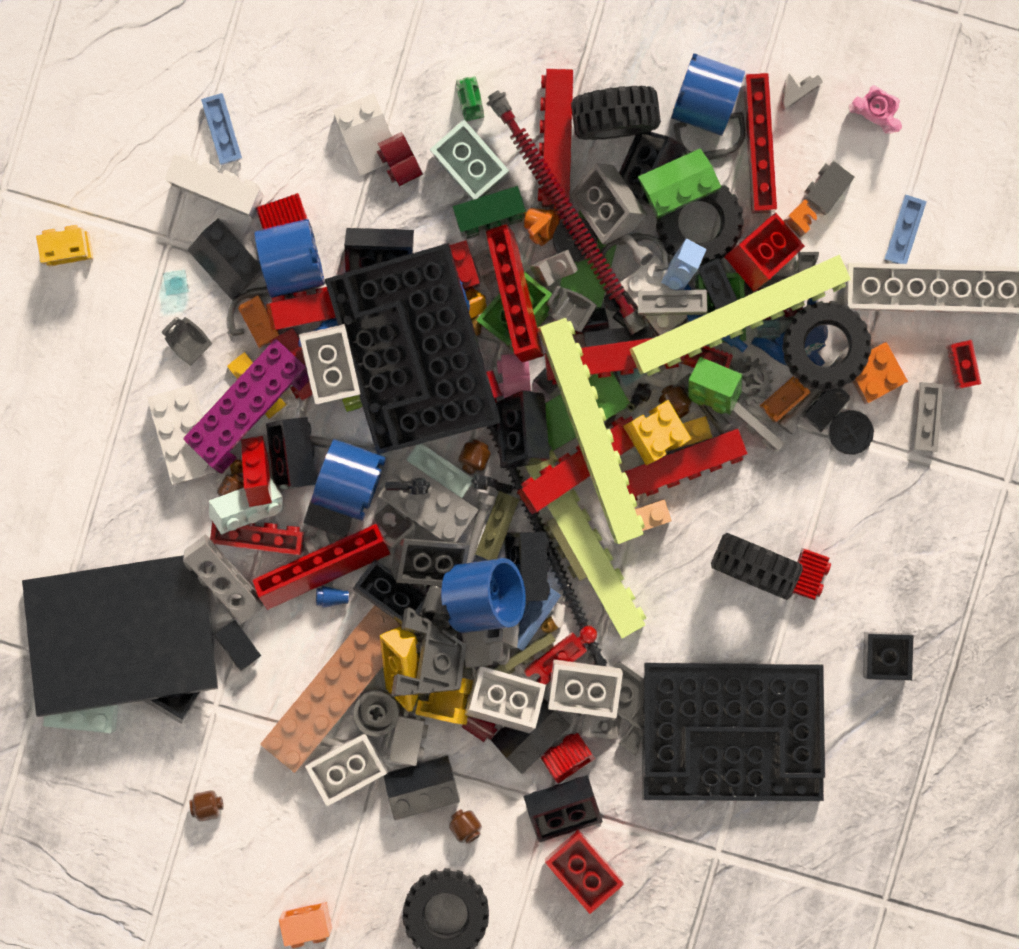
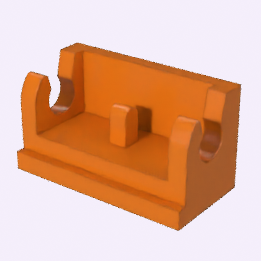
[784,200,817,238]
[238,296,280,348]
[759,376,811,422]

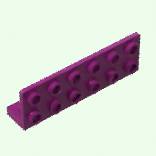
[183,339,309,474]

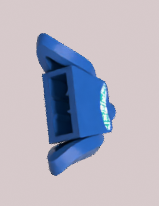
[750,298,828,366]

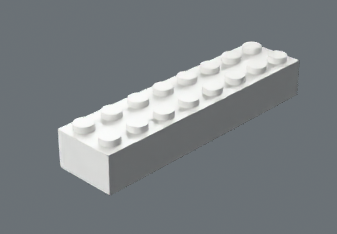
[844,263,1019,315]

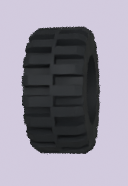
[571,85,661,140]
[656,185,744,266]
[782,301,872,391]
[711,533,803,600]
[403,868,489,949]

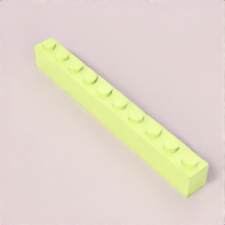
[630,254,851,376]
[537,318,645,544]
[525,449,647,638]

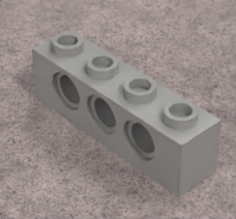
[183,534,263,624]

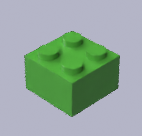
[689,357,742,415]

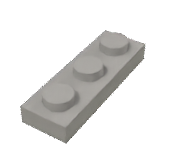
[638,290,707,316]
[913,382,943,452]
[730,402,785,451]

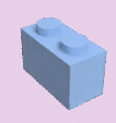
[661,239,706,290]

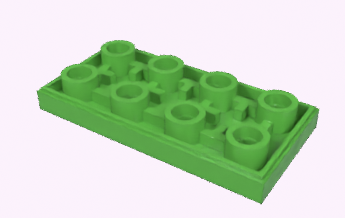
[560,209,617,308]
[545,372,629,451]

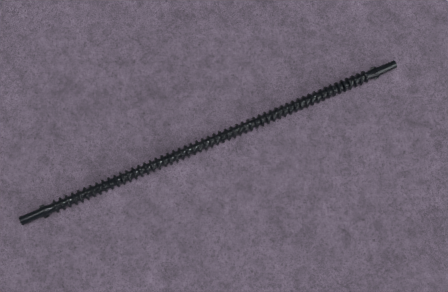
[486,424,607,667]

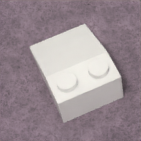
[332,93,392,176]

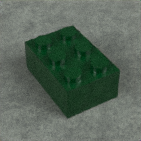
[452,186,526,239]

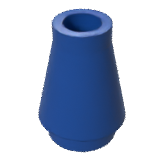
[316,586,349,608]

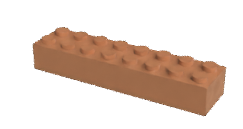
[260,605,402,773]

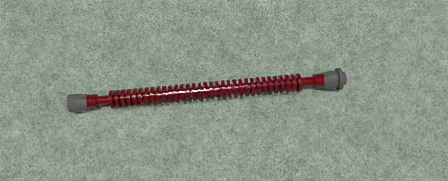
[486,90,647,335]

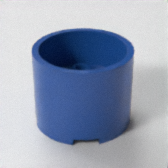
[671,53,745,136]
[255,219,325,298]
[311,439,386,522]
[441,558,526,633]

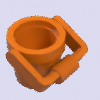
[524,207,560,246]

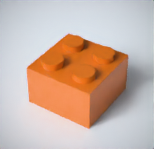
[852,342,908,404]
[279,902,333,948]

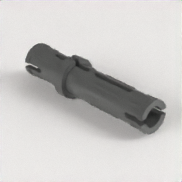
[679,373,732,435]

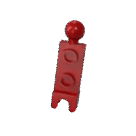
[524,626,597,685]

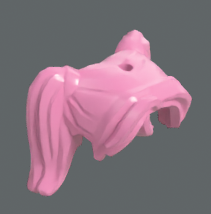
[848,85,902,134]

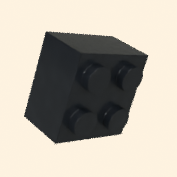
[863,632,914,681]

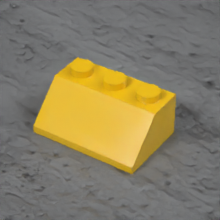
[380,626,419,712]

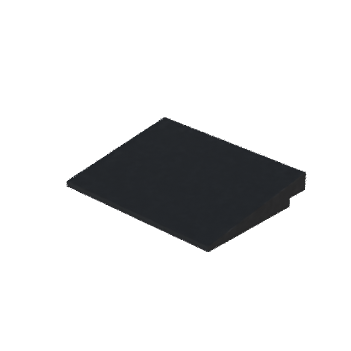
[325,243,501,454]
[22,555,218,717]
[642,663,825,801]

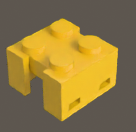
[36,225,94,267]
[623,400,691,465]
[415,678,474,725]

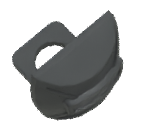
[547,286,597,332]
[161,317,212,366]
[374,504,416,549]

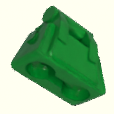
[456,76,485,122]

